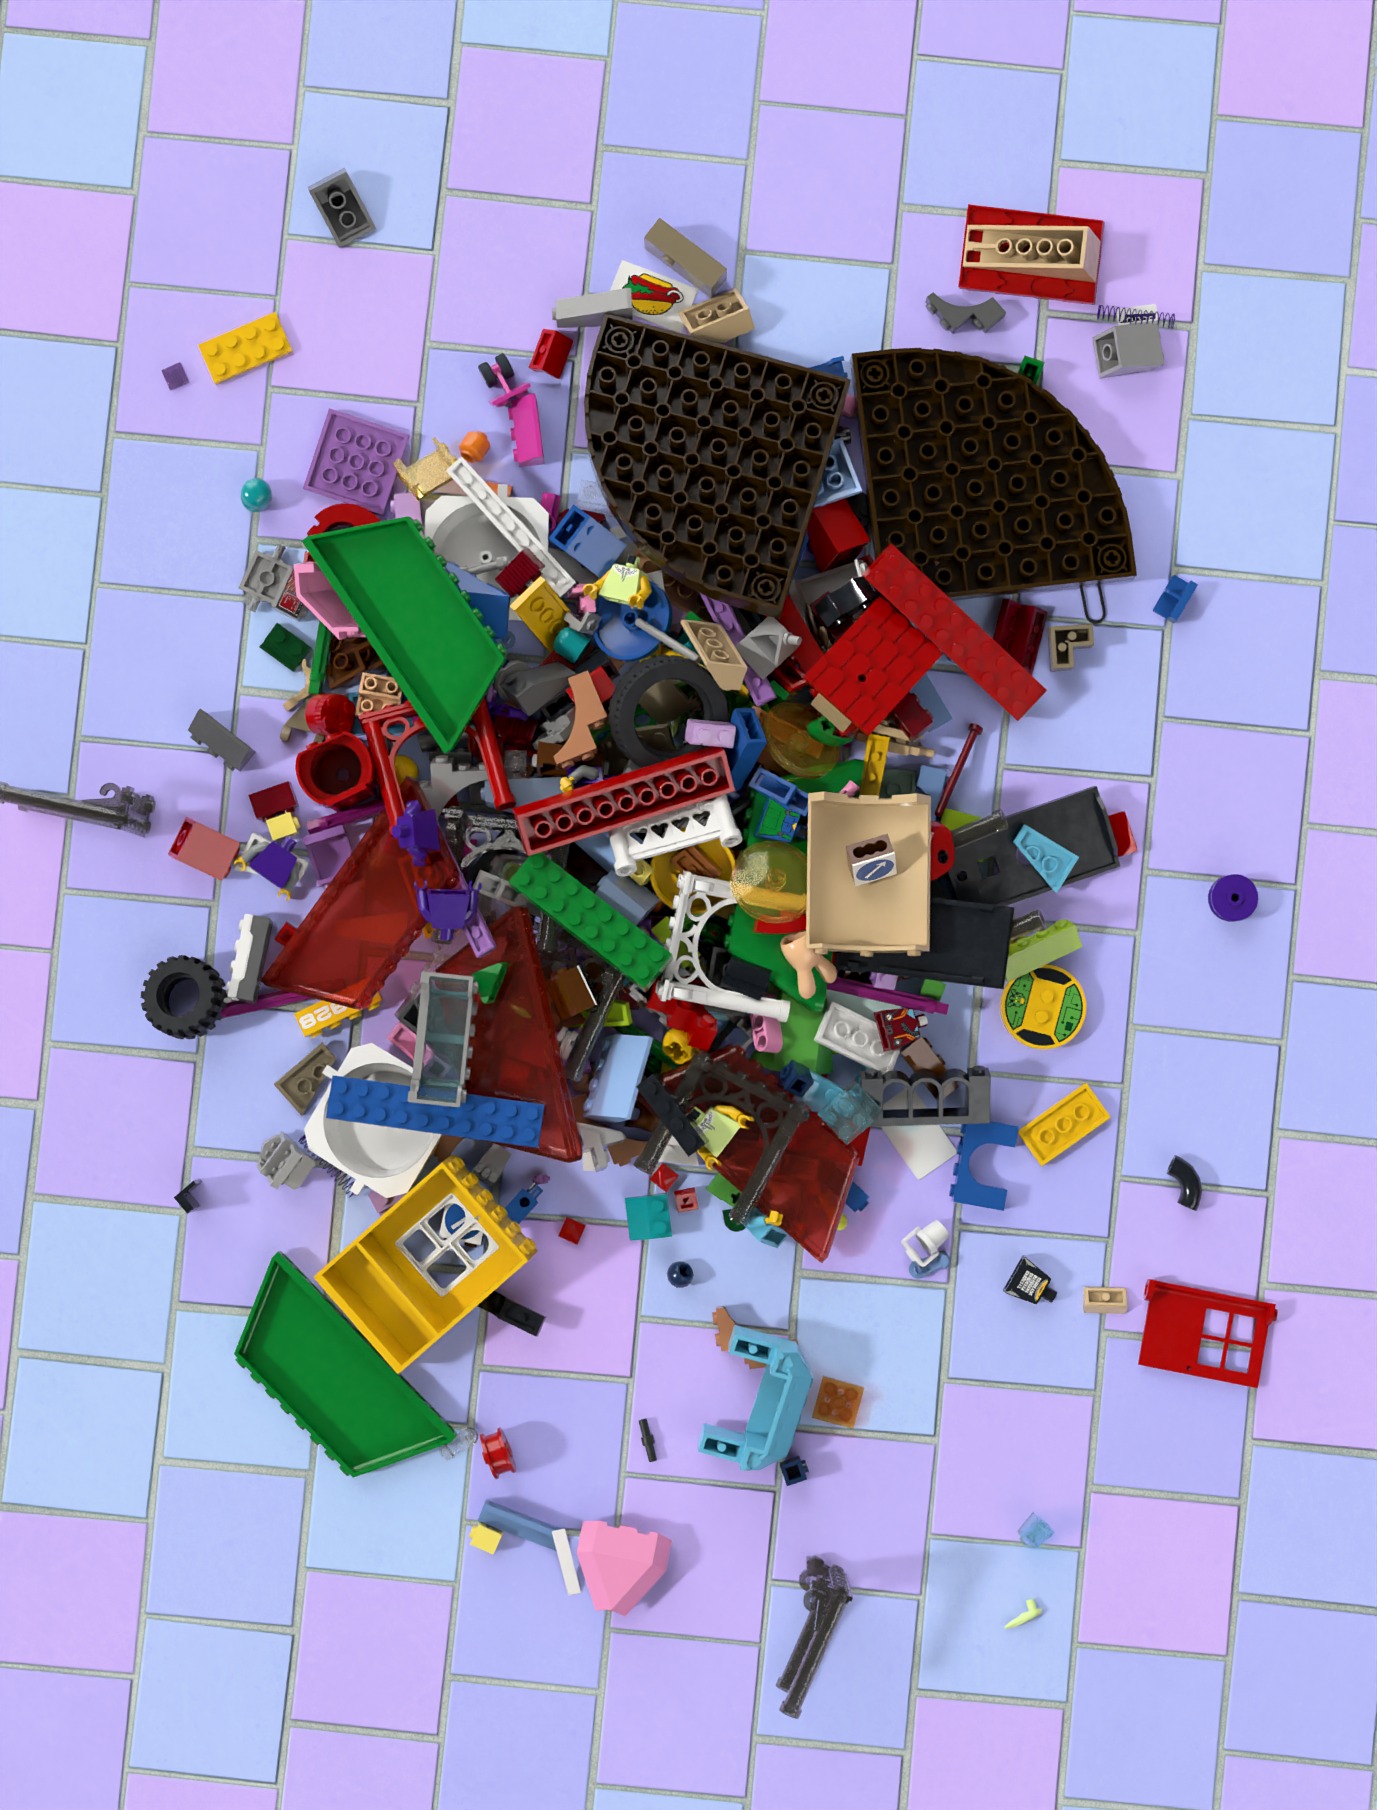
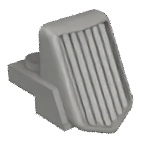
[531,706,576,750]
[571,1122,626,1172]
[257,1131,316,1190]

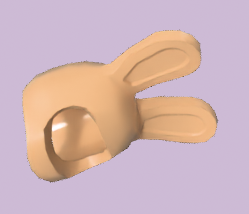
[780,930,837,999]

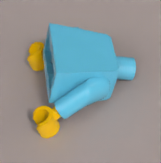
[741,1202,806,1248]

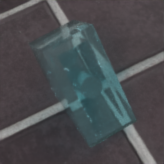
[1017,1512,1055,1548]

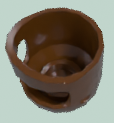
[624,1098,660,1133]

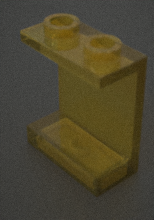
[392,437,458,501]

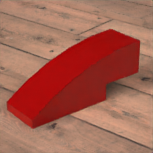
[767,657,809,692]
[753,910,806,935]

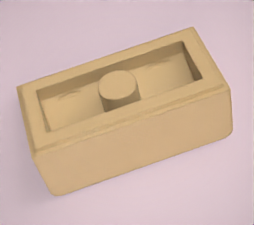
[1083,1287,1128,1314]

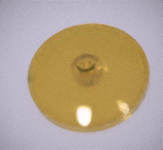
[761,702,839,779]
[730,841,807,923]

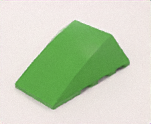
[749,990,833,1075]

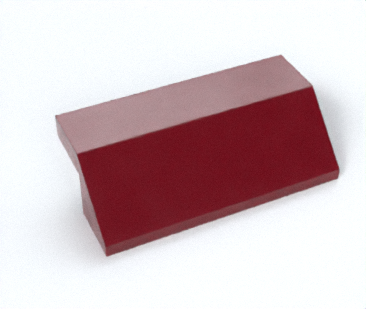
[993,598,1048,675]

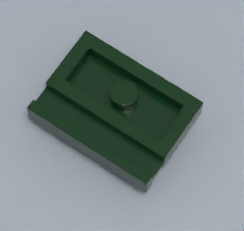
[259,623,312,672]

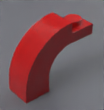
[307,503,381,536]

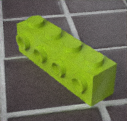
[1005,919,1082,982]

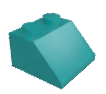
[625,1193,672,1240]

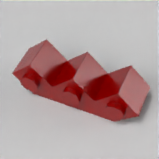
[646,977,717,1052]

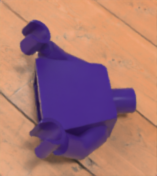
[392,800,440,866]
[414,880,482,940]

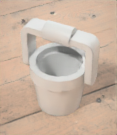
[901,1220,950,1267]

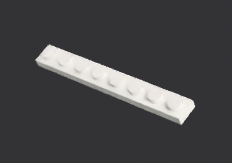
[446,456,576,598]

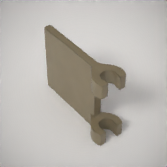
[638,679,702,724]

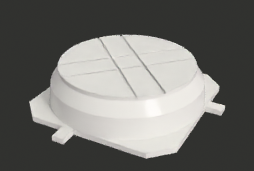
[425,484,549,621]
[304,1043,451,1198]

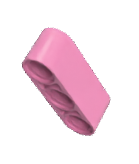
[750,993,783,1053]

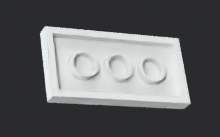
[814,1001,902,1075]

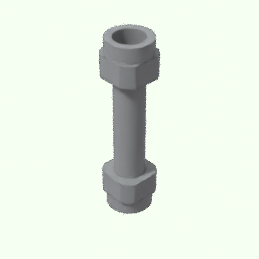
[460,556,509,575]

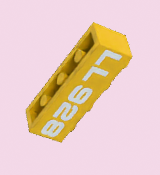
[294,977,384,1039]

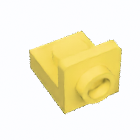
[629,859,654,886]

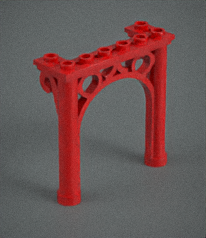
[359,695,517,838]

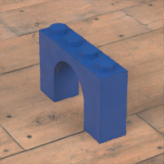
[949,1121,1019,1211]

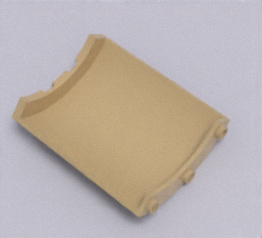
[806,791,931,957]

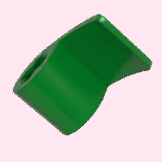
[807,716,852,746]

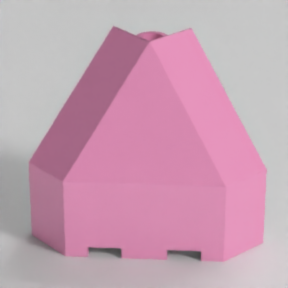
[294,561,366,640]
[577,1521,672,1616]

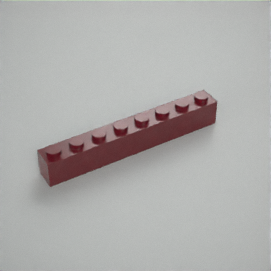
[809,591,934,742]

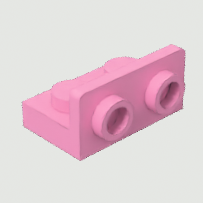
[566,584,596,617]

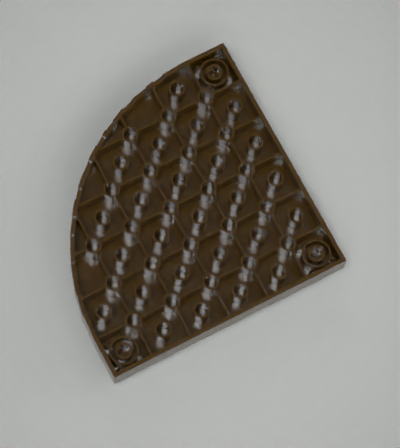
[584,313,851,619]
[850,347,1137,608]

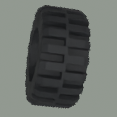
[140,955,227,1040]

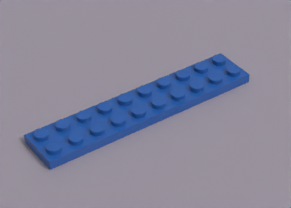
[326,1075,545,1148]

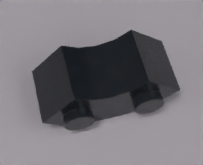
[814,576,878,628]

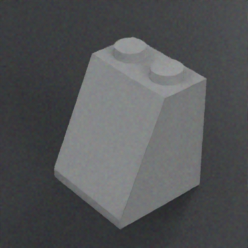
[1092,323,1164,379]

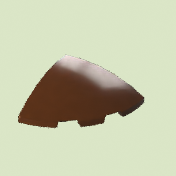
[326,635,387,690]

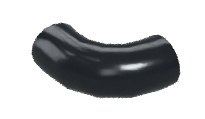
[1166,1155,1202,1211]

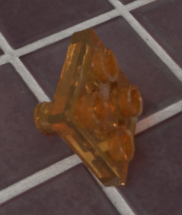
[812,1376,864,1429]

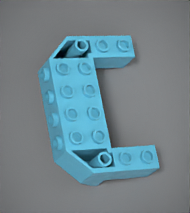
[697,1325,814,1471]

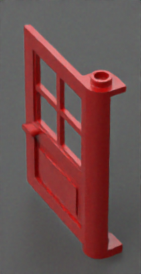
[1138,1279,1278,1388]

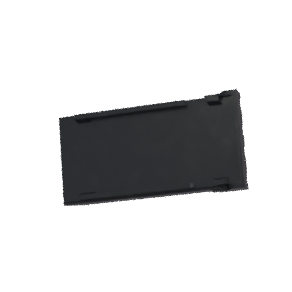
[834,897,1015,989]

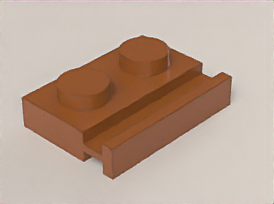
[670,844,723,879]

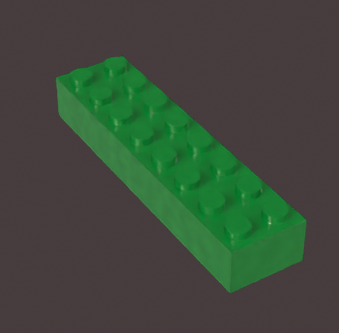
[509,852,673,993]

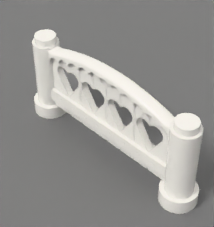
[607,794,742,877]

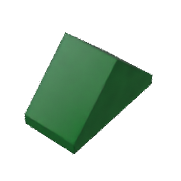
[1018,355,1045,384]
[472,961,510,1004]

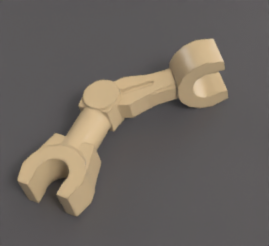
[282,659,311,712]

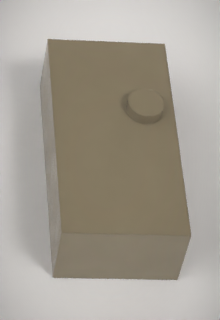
[644,217,727,298]

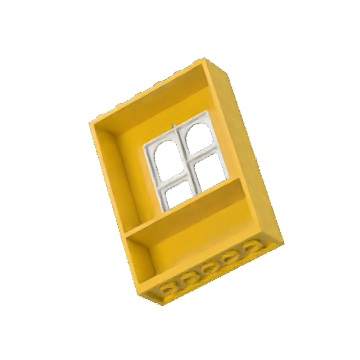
[313,1154,538,1374]

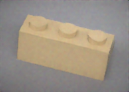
[678,288,755,344]

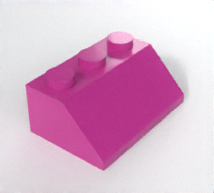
[508,393,545,467]

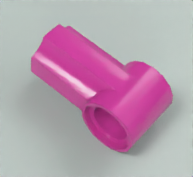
[541,493,561,537]

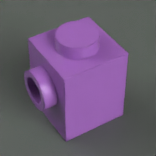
[868,972,898,990]

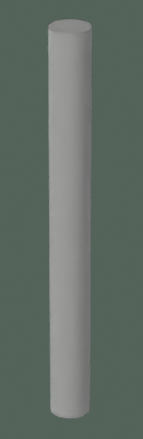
[635,618,702,664]

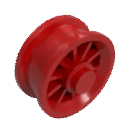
[480,1427,516,1479]

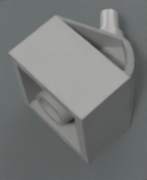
[735,616,802,679]

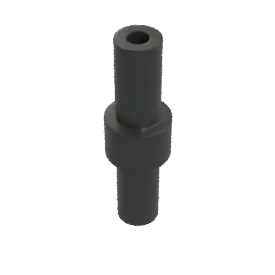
[638,1418,657,1462]

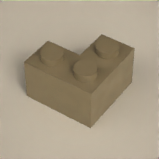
[1047,624,1094,672]

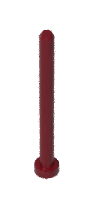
[935,723,983,817]

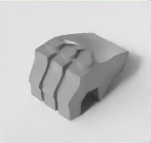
[473,1143,512,1187]

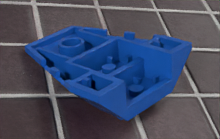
[446,562,510,639]

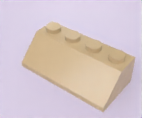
[681,619,748,691]

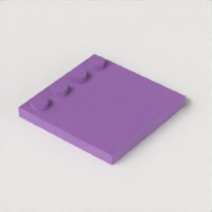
[303,408,410,516]

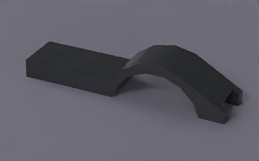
[477,1290,547,1337]

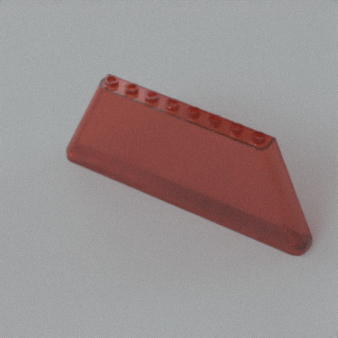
[260,775,460,1010]
[435,905,583,1163]
[636,1043,860,1263]

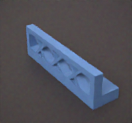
[478,1499,561,1551]

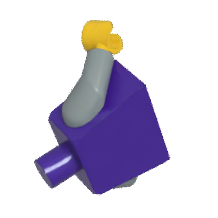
[560,765,615,793]
[234,836,299,901]

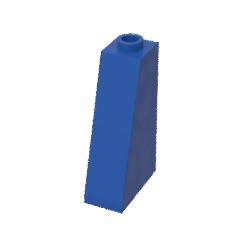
[723,708,767,790]

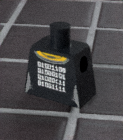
[1002,1255,1057,1305]

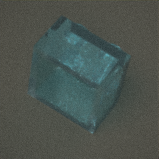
[818,1080,883,1145]

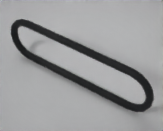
[1079,584,1106,624]

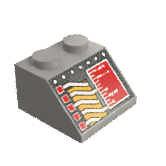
[271,567,309,622]

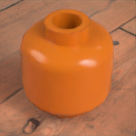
[459,431,490,463]

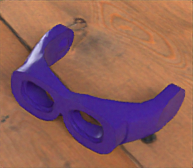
[487,702,529,721]

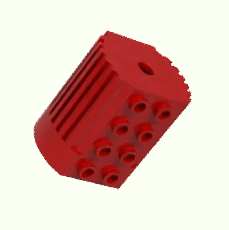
[295,731,378,812]

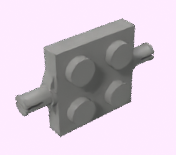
[238,544,294,613]

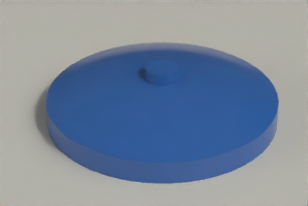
[593,580,672,662]

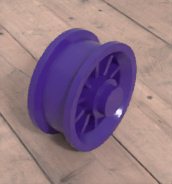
[1208,874,1258,922]

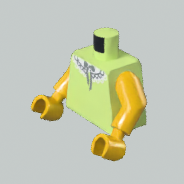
[583,555,652,609]
[689,1105,754,1172]

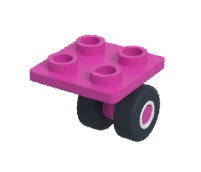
[478,353,531,408]

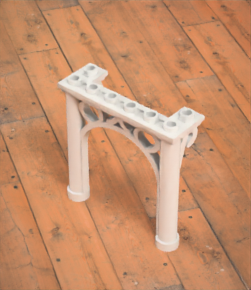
[655,870,807,1022]

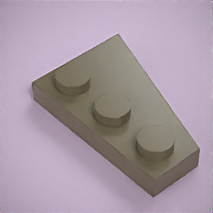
[274,1042,336,1116]

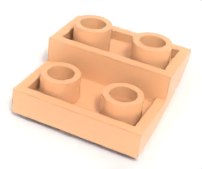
[355,672,403,718]

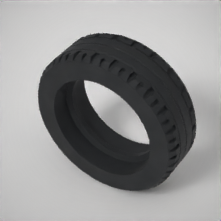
[608,655,730,768]

